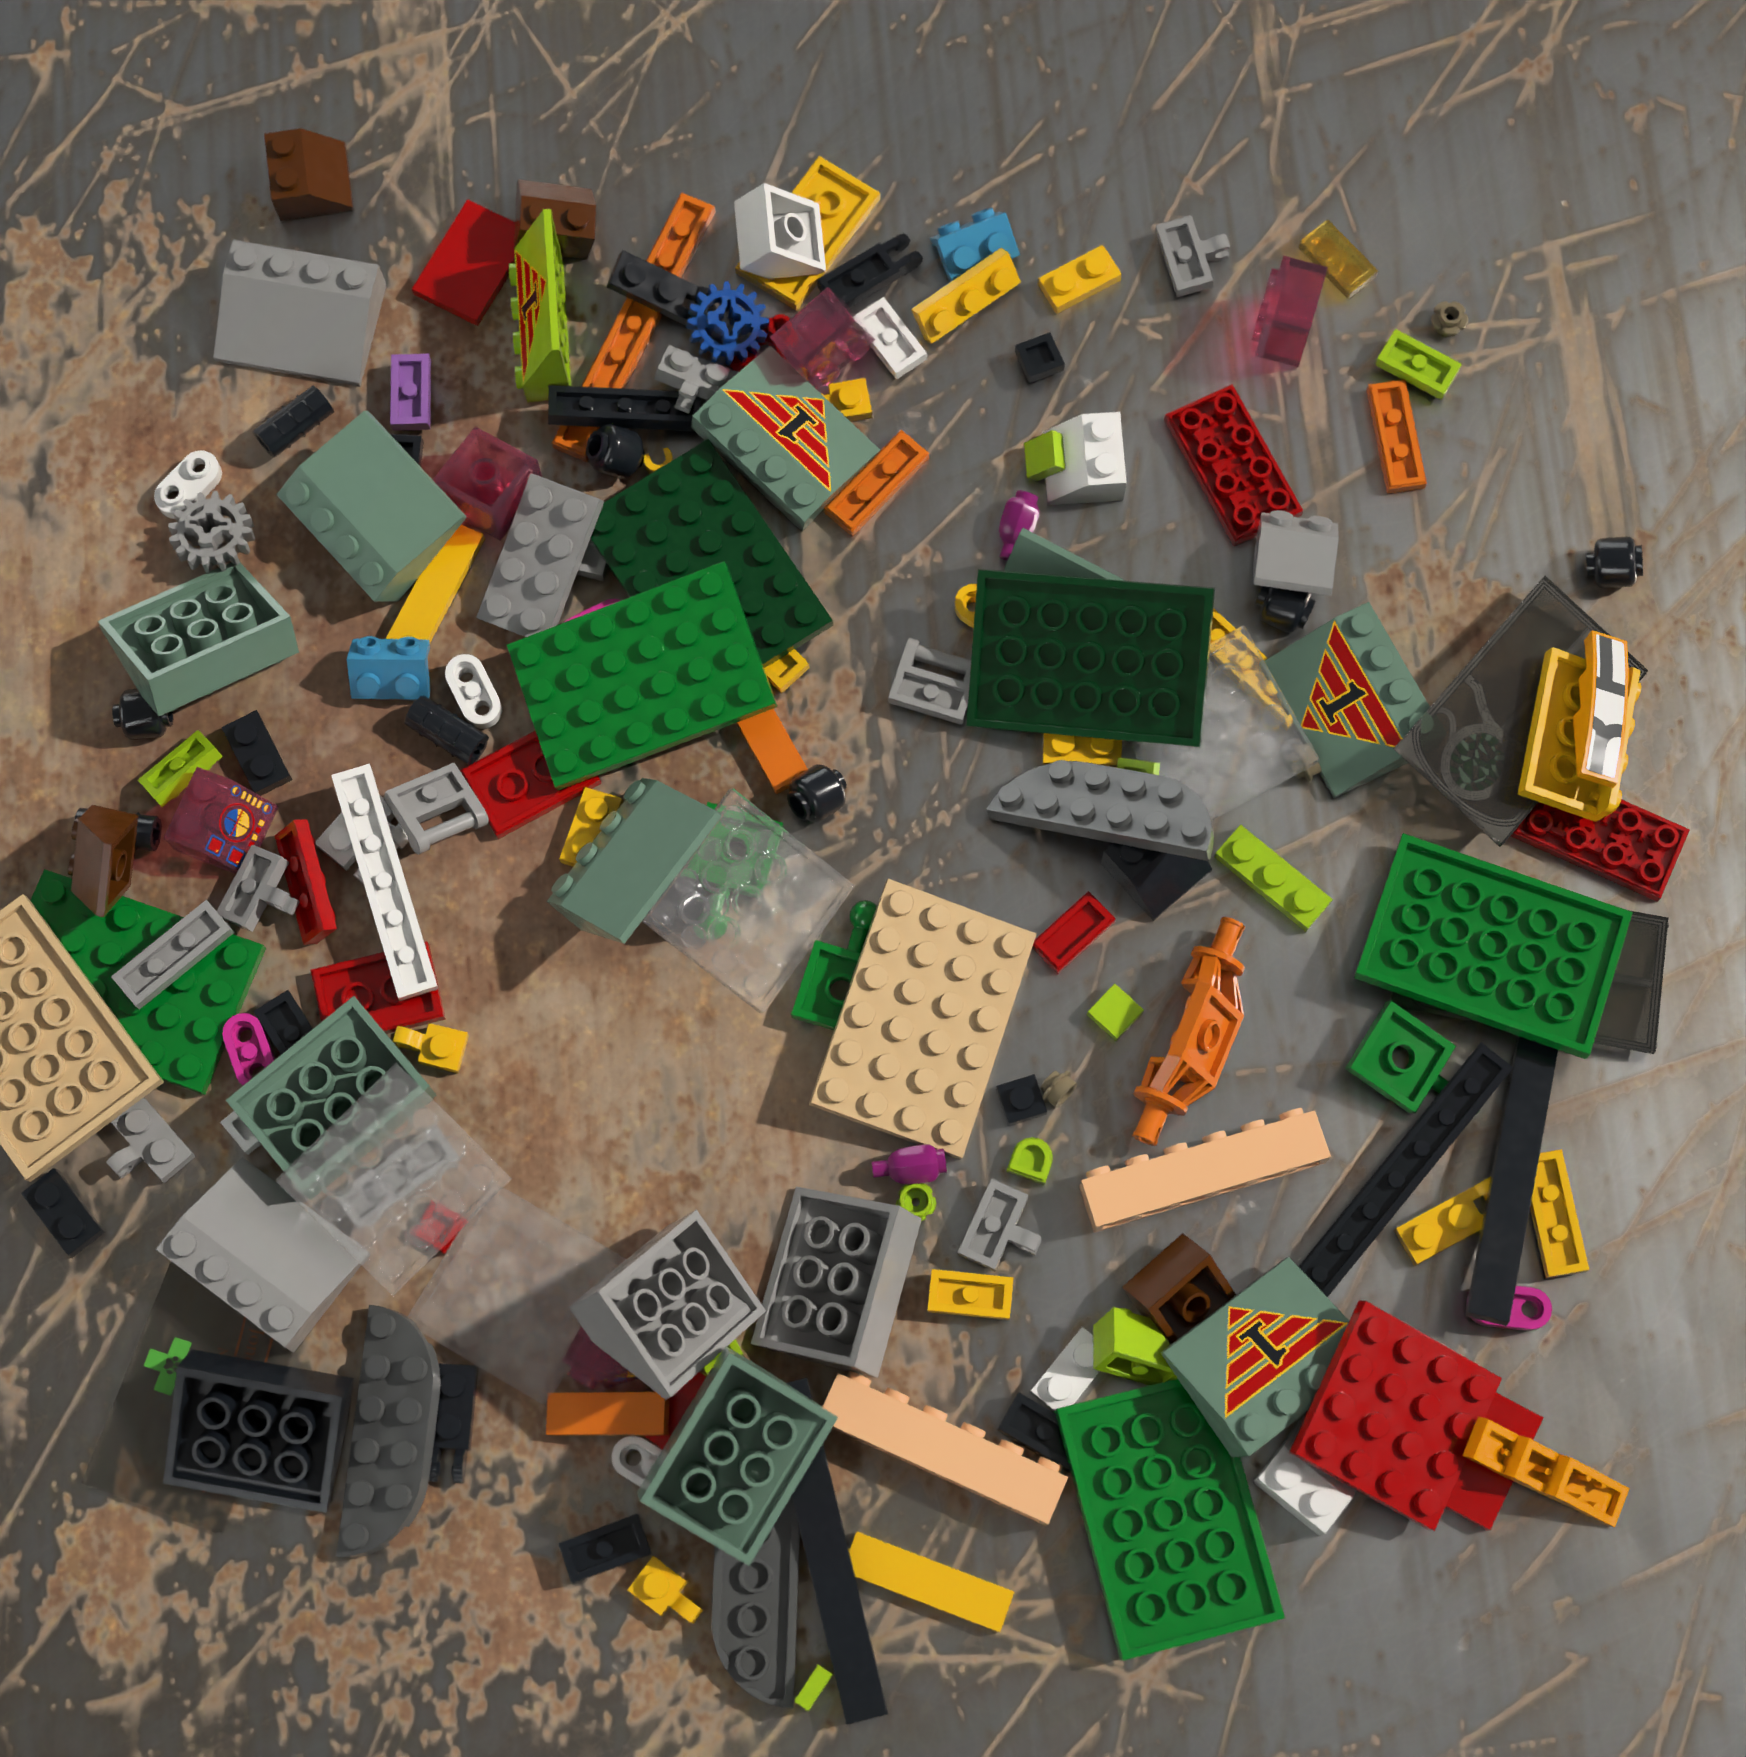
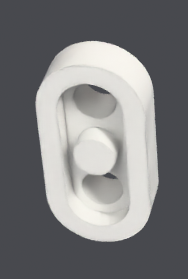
[154,451,222,519]
[445,654,502,729]
[611,1436,662,1486]

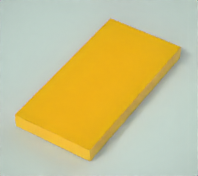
[735,156,880,311]

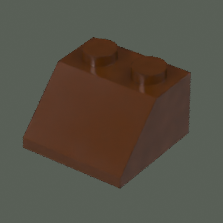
[264,128,354,221]
[514,179,596,259]
[68,805,138,917]
[1122,1233,1236,1344]

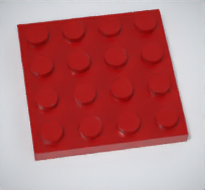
[1289,1300,1502,1531]

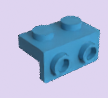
[930,207,1020,282]
[347,636,431,699]

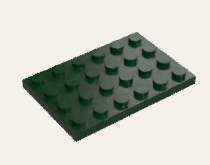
[590,439,833,668]
[966,569,1215,747]

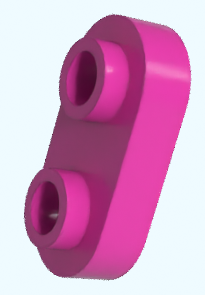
[222,1013,275,1085]
[1466,1286,1552,1331]

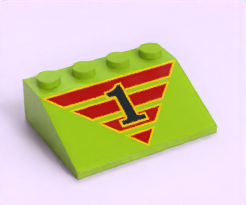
[509,209,571,402]

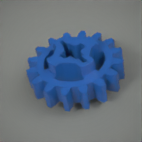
[686,281,769,366]

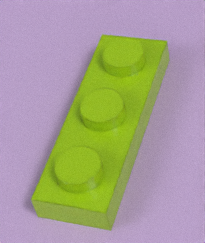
[1214,824,1333,932]

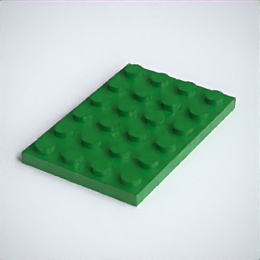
[507,561,778,791]
[1354,833,1633,1059]
[30,869,266,1095]
[1055,1379,1285,1661]

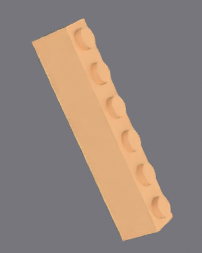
[1079,1108,1331,1233]
[823,1371,1068,1526]

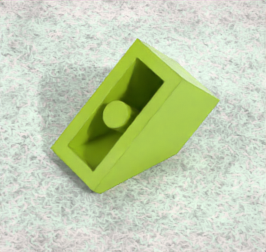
[1093,1307,1178,1385]

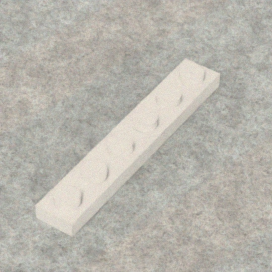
[331,764,438,1001]

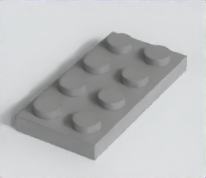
[476,473,604,637]

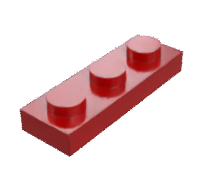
[274,819,337,945]

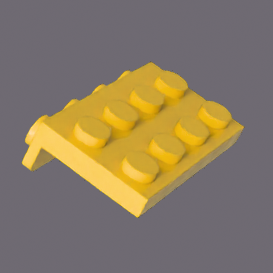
[1518,647,1641,822]

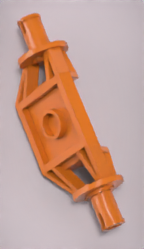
[1132,917,1245,1146]

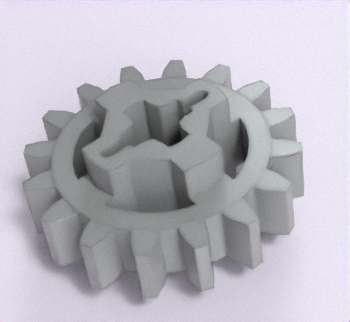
[168,491,255,573]

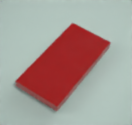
[1164,384,1303,547]
[1511,799,1690,902]

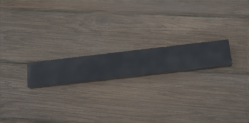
[1465,1036,1558,1326]
[1298,1042,1514,1298]
[786,1378,889,1725]

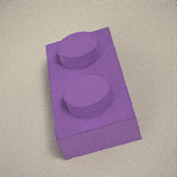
[390,354,431,431]

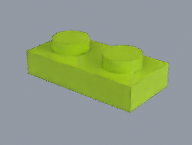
[1375,329,1462,400]
[138,730,223,807]

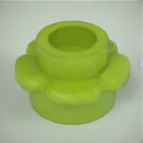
[896,1183,936,1222]

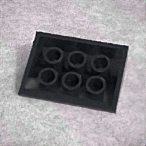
[163,1349,354,1513]

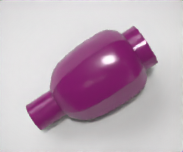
[999,490,1040,561]
[872,1144,947,1184]

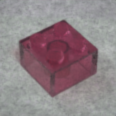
[1252,255,1328,368]
[770,287,875,389]
[433,426,542,540]

